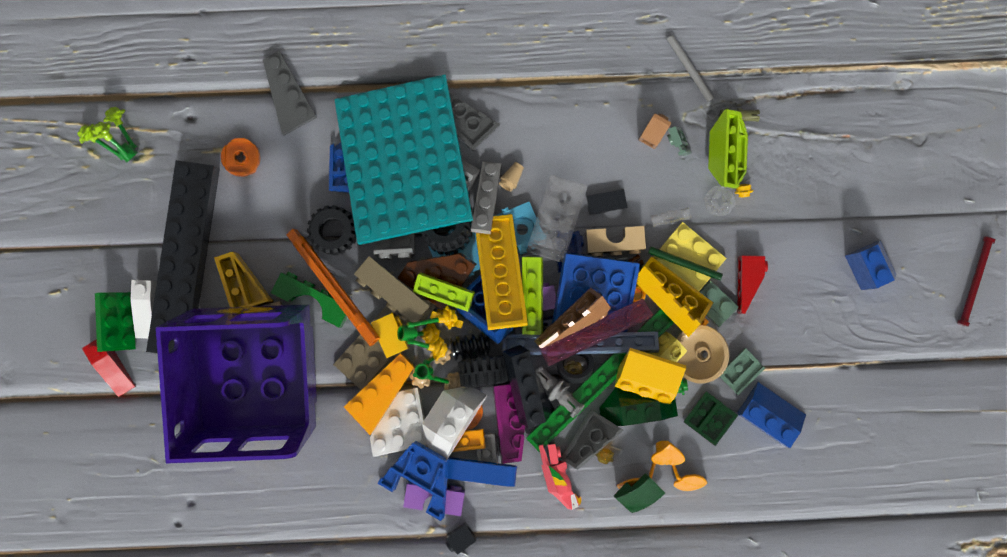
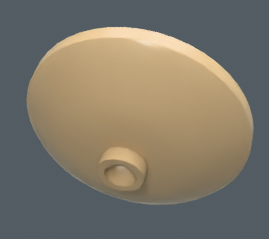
[677,325,729,383]

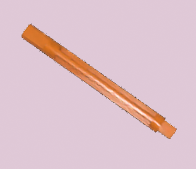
[286,229,380,346]

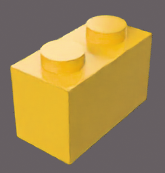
[371,313,409,358]

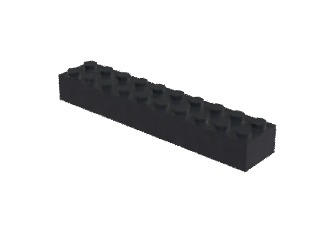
[146,160,220,353]

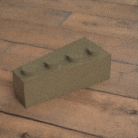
[354,256,431,323]

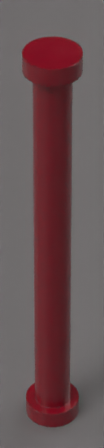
[957,236,996,327]

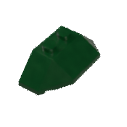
[599,387,678,426]

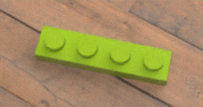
[522,256,543,335]

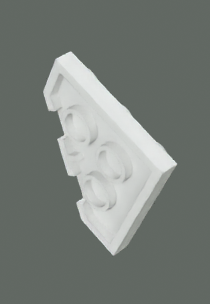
[370,388,427,457]

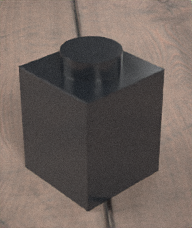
[445,522,477,555]

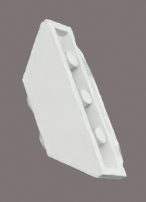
[422,387,487,459]

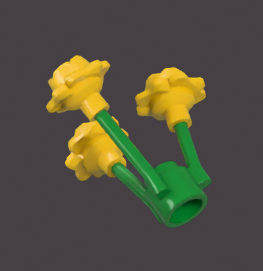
[397,306,458,361]

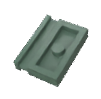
[667,126,692,156]
[700,281,738,327]
[720,348,765,395]

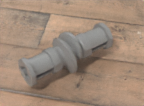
[535,365,585,418]

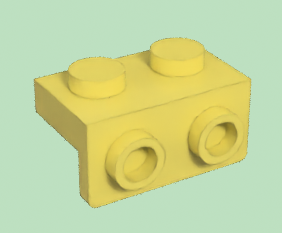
[649,331,687,362]

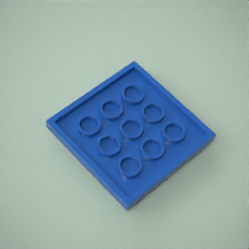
[552,253,640,333]

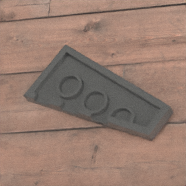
[263,51,317,136]
[450,93,500,151]

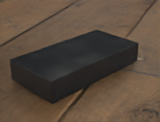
[586,189,628,215]

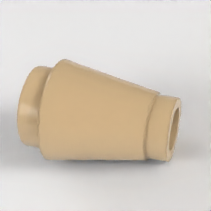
[499,162,524,192]

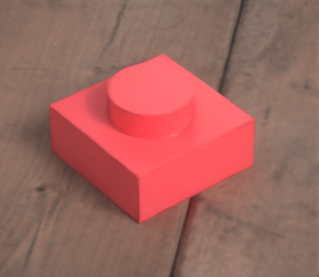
[547,442,561,465]

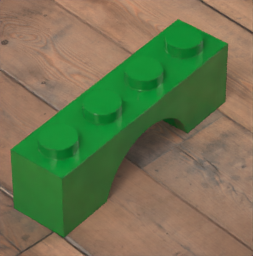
[270,271,347,328]

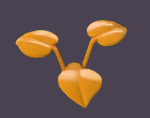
[616,441,708,491]

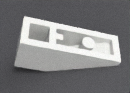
[131,280,157,338]

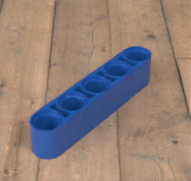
[448,457,517,487]

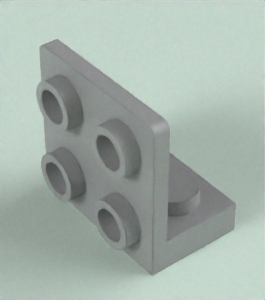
[373,233,416,260]

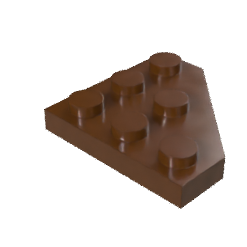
[398,253,477,310]

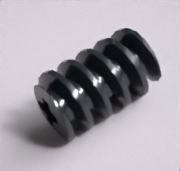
[450,333,490,361]

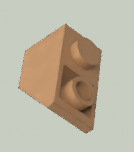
[638,113,671,149]

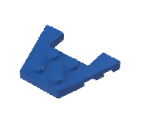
[378,441,449,521]

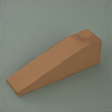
[534,288,611,349]

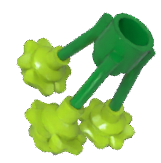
[77,107,138,163]

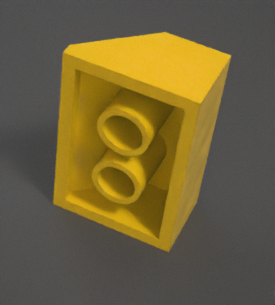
[615,348,686,404]

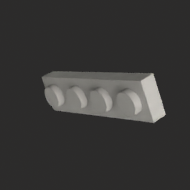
[471,161,502,234]

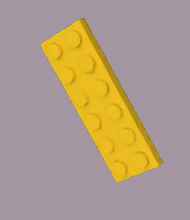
[476,214,528,330]

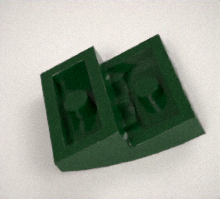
[684,391,738,447]
[613,473,665,513]

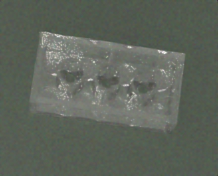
[527,175,588,262]

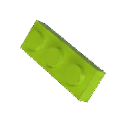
[413,272,475,312]

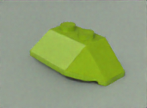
[708,109,748,189]

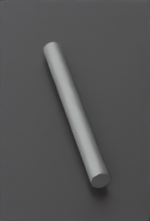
[667,35,714,102]

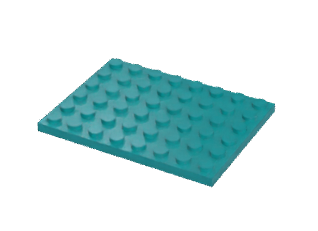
[334,74,474,245]

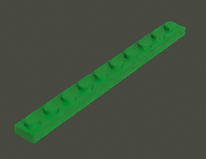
[526,308,674,452]

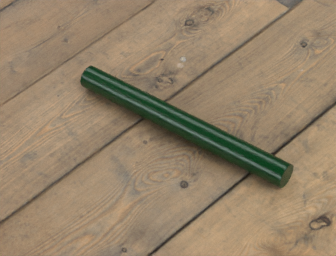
[648,246,723,281]

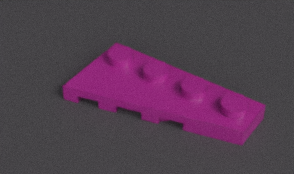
[493,384,525,464]

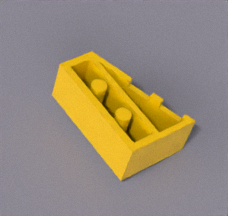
[214,252,274,307]

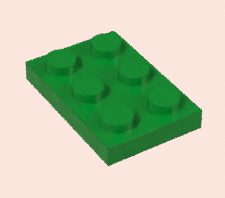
[95,292,136,352]

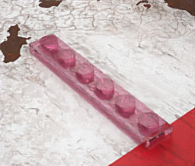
[540,299,653,367]

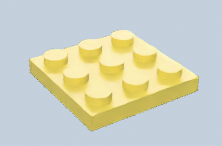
[653,222,727,291]

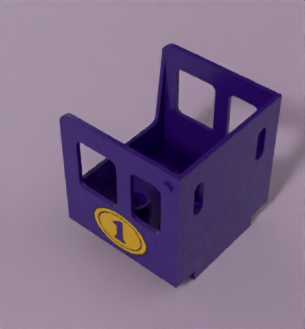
[156,305,317,464]

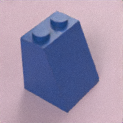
[845,240,897,290]

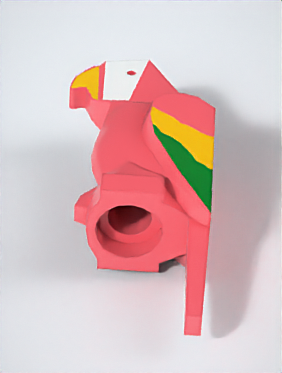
[539,445,581,510]

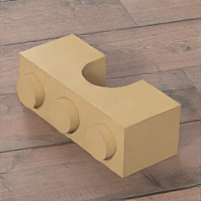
[585,226,646,257]

